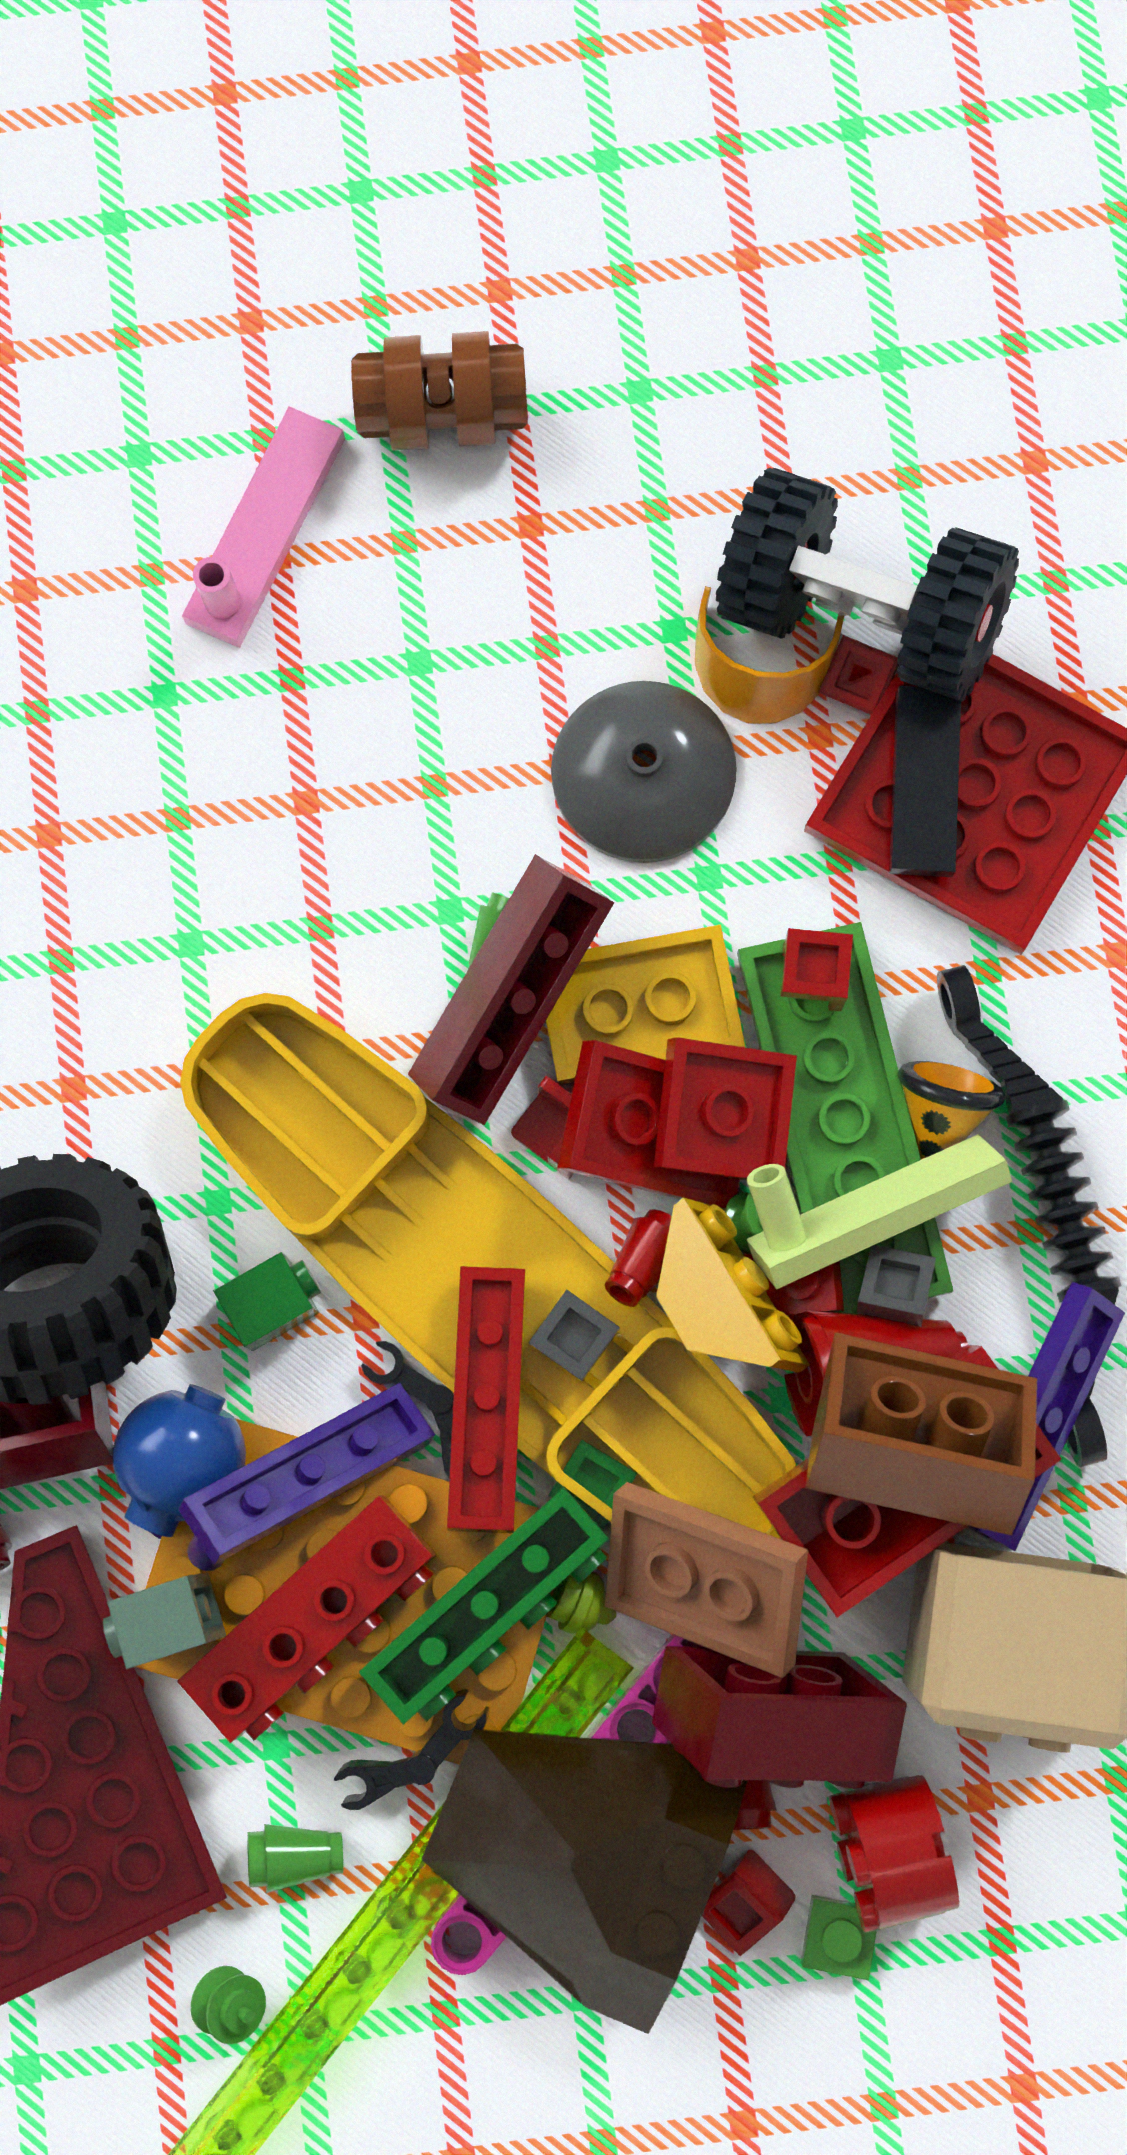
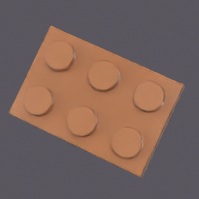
[605,1482,808,1678]

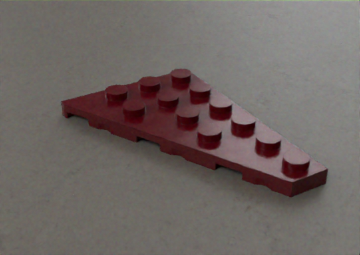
[0,1525,227,2006]

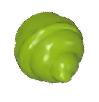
[546,1571,617,1634]

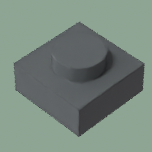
[857,1245,936,1327]
[529,1289,620,1382]

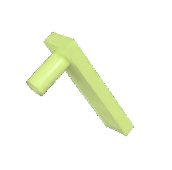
[746,1134,1012,1289]

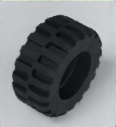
[0,1153,177,1405]

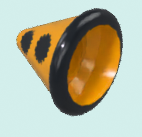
[898,1061,1005,1160]

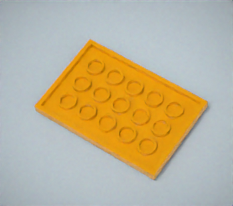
[135,1418,554,1765]

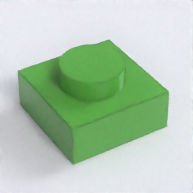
[800,1895,877,1980]

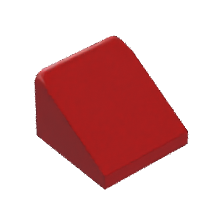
[702,1849,796,1957]

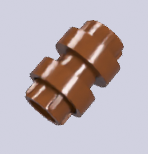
[351,331,528,451]

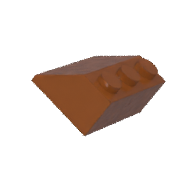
[806,1332,1037,1536]

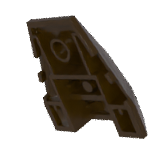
[422,1729,748,2034]

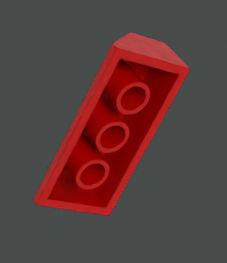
[752,1345,1062,1618]

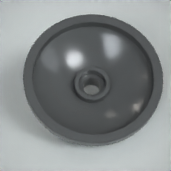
[551,681,737,863]

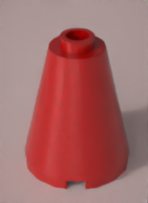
[784,1311,968,1437]

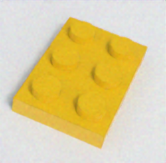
[546,924,745,1085]

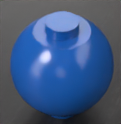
[112,1384,246,1537]

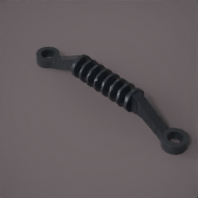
[936,965,1122,1468]

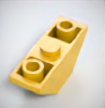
[656,1197,810,1372]

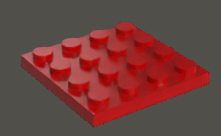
[804,653,1127,955]

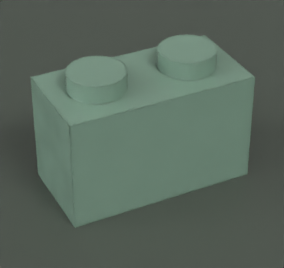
[103,1573,226,1669]

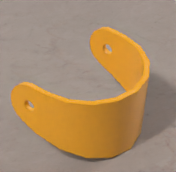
[694,586,844,724]

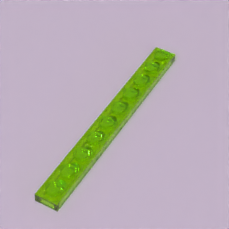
[168,1627,634,2155]

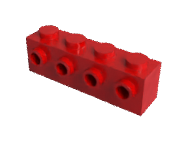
[177,1495,437,1743]

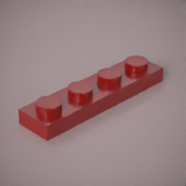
[447,1266,525,1533]

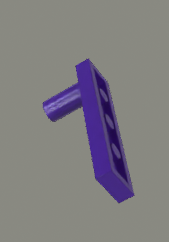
[967,1282,1125,1551]
[178,1383,436,1571]

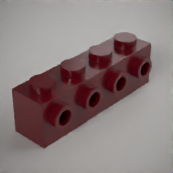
[408,854,615,1125]

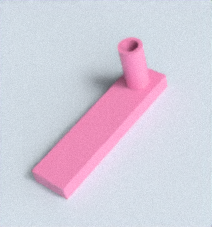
[182,406,345,648]

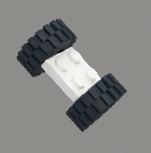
[715,467,1019,702]

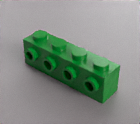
[359,1487,609,1725]

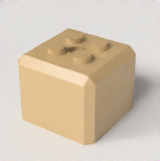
[902,1542,1127,1753]

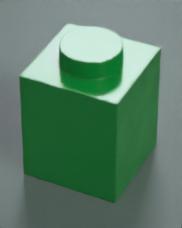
[213,1252,322,1351]

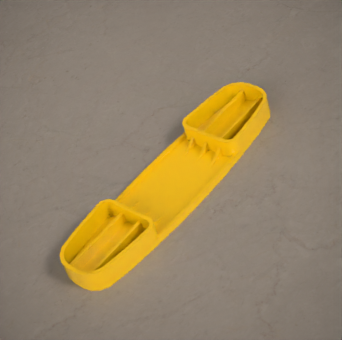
[180,993,796,1539]

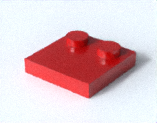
[653,1037,797,1180]

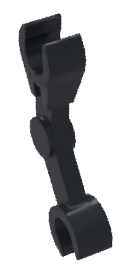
[361,1341,454,1478]
[334,1689,489,1811]

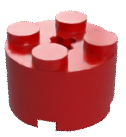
[829,1775,959,1933]

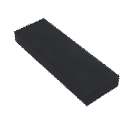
[889,686,961,877]

